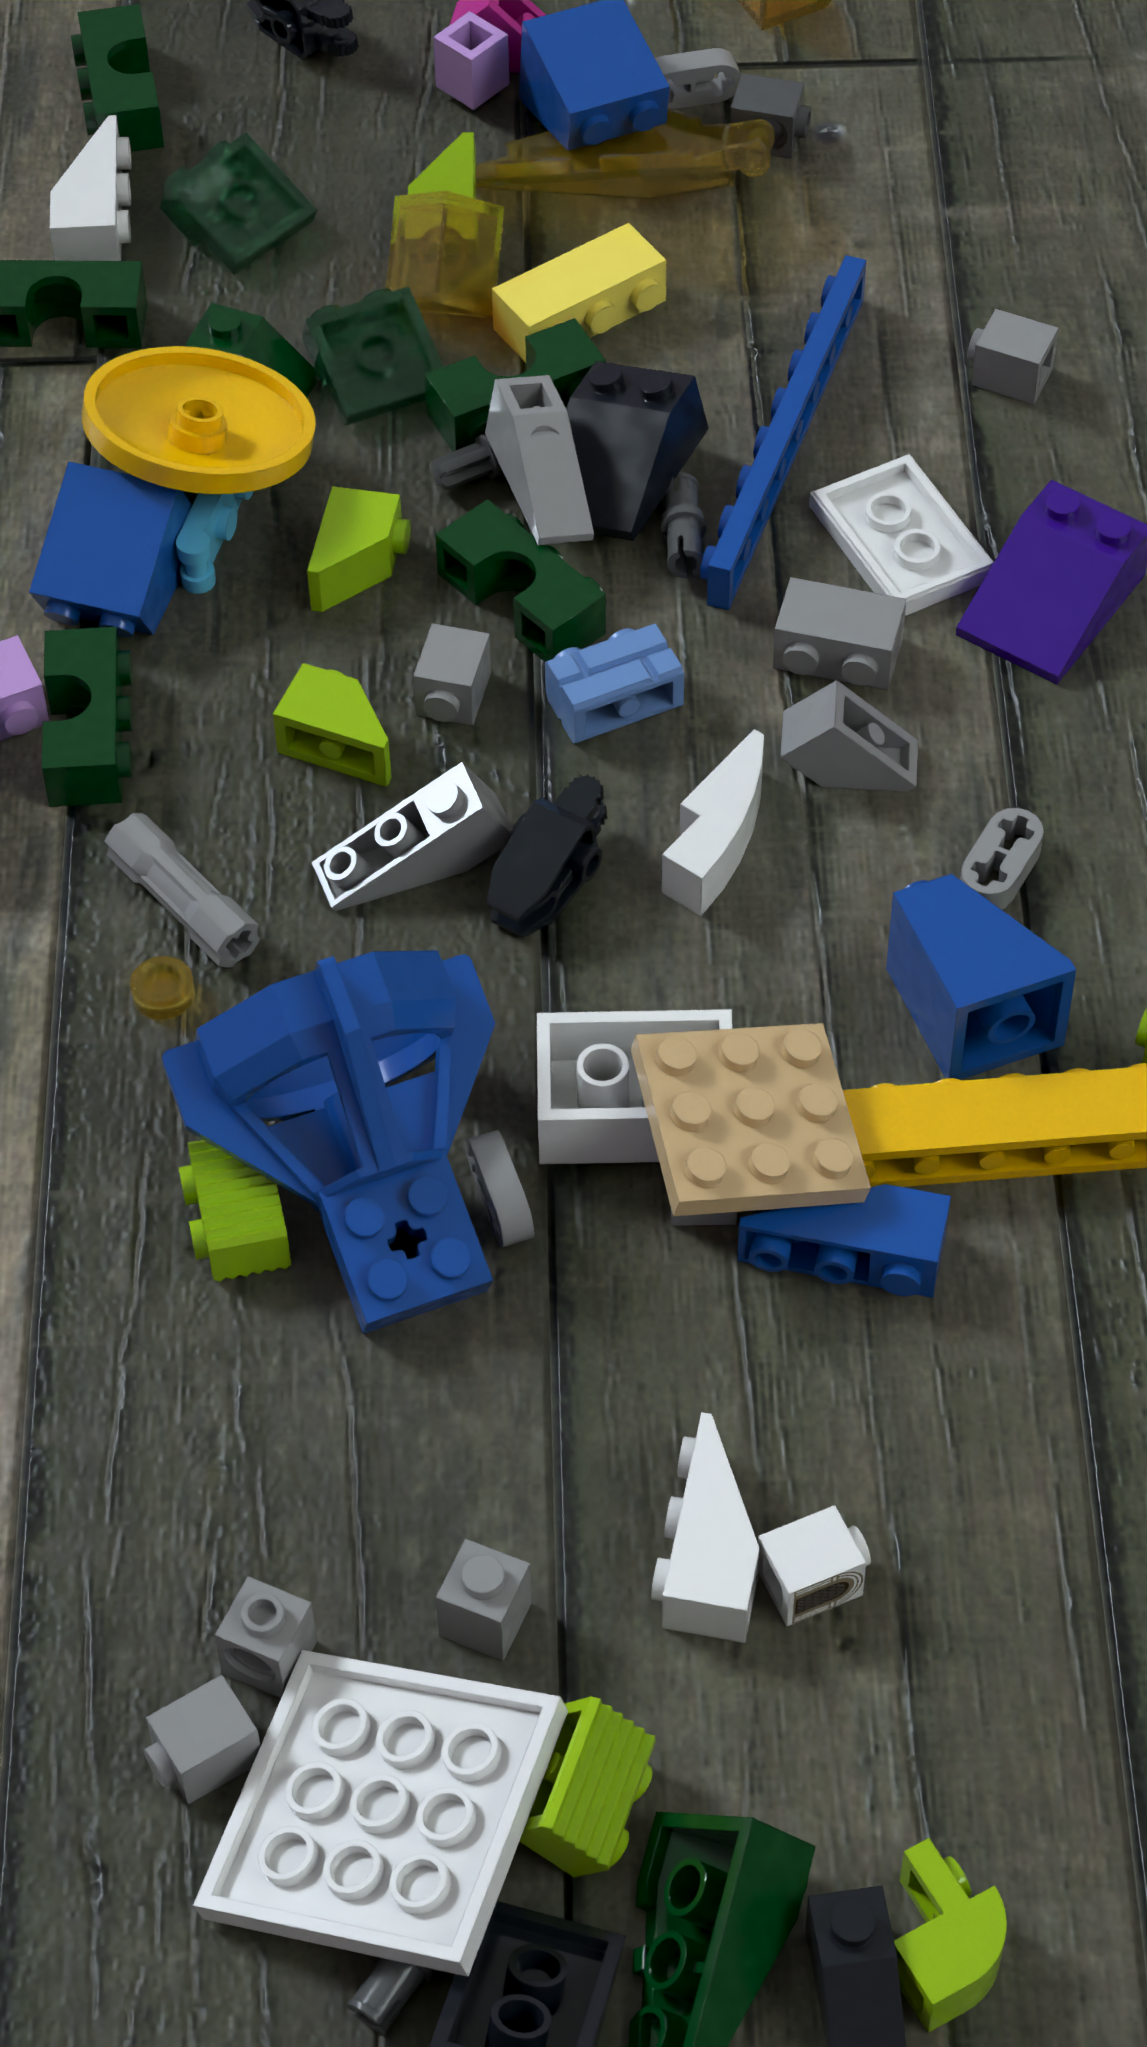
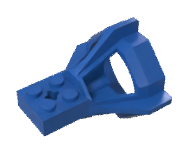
[162,950,496,1334]

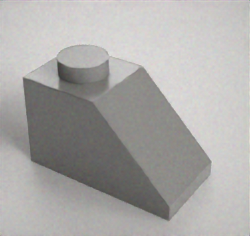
[780,680,918,792]

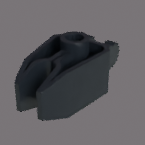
[246,0,359,60]
[487,774,608,938]

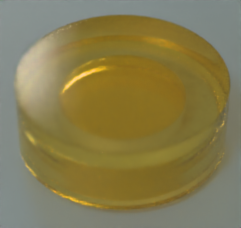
[130,956,195,1020]

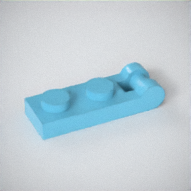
[176,491,253,594]

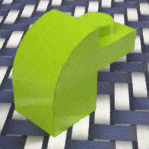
[894,1838,1007,2033]

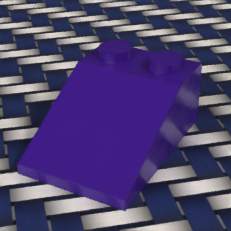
[955,480,1147,685]

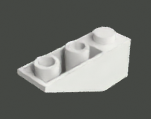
[50,115,132,261]
[651,1412,759,1643]

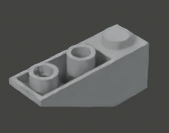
[485,375,594,545]
[312,762,513,911]

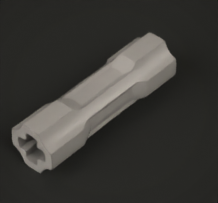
[104,813,261,968]

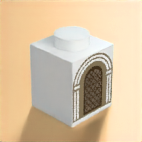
[758,1505,871,1626]

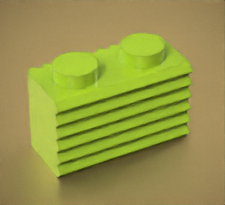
[178,1140,291,1282]
[519,1696,656,1877]

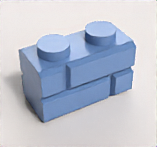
[545,623,684,744]

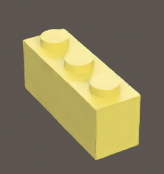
[492,223,666,363]

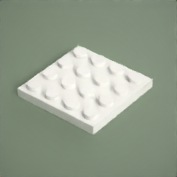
[193,1650,568,1976]

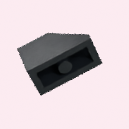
[805,1885,906,2047]

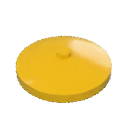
[82,346,316,494]

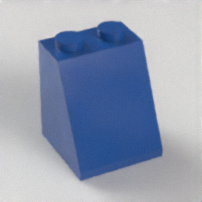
[519,0,670,151]
[29,461,192,638]
[886,874,1076,1080]

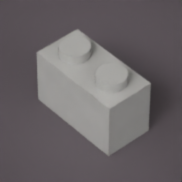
[773,577,906,690]

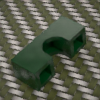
[71,4,164,152]
[0,260,148,348]
[424,318,606,452]
[435,499,607,662]
[42,627,133,807]

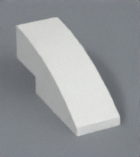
[662,729,764,916]

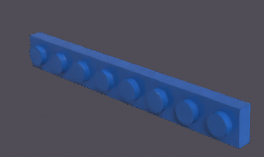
[700,255,867,610]

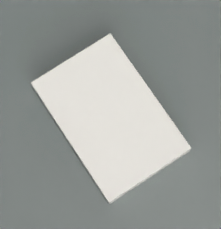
[809,454,994,616]

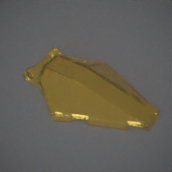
[476,108,775,199]

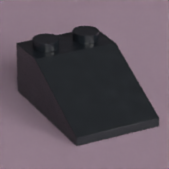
[566,361,709,541]
[429,1901,626,2047]

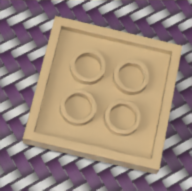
[630,1023,871,1217]

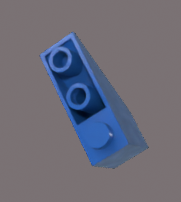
[737,1184,951,1298]

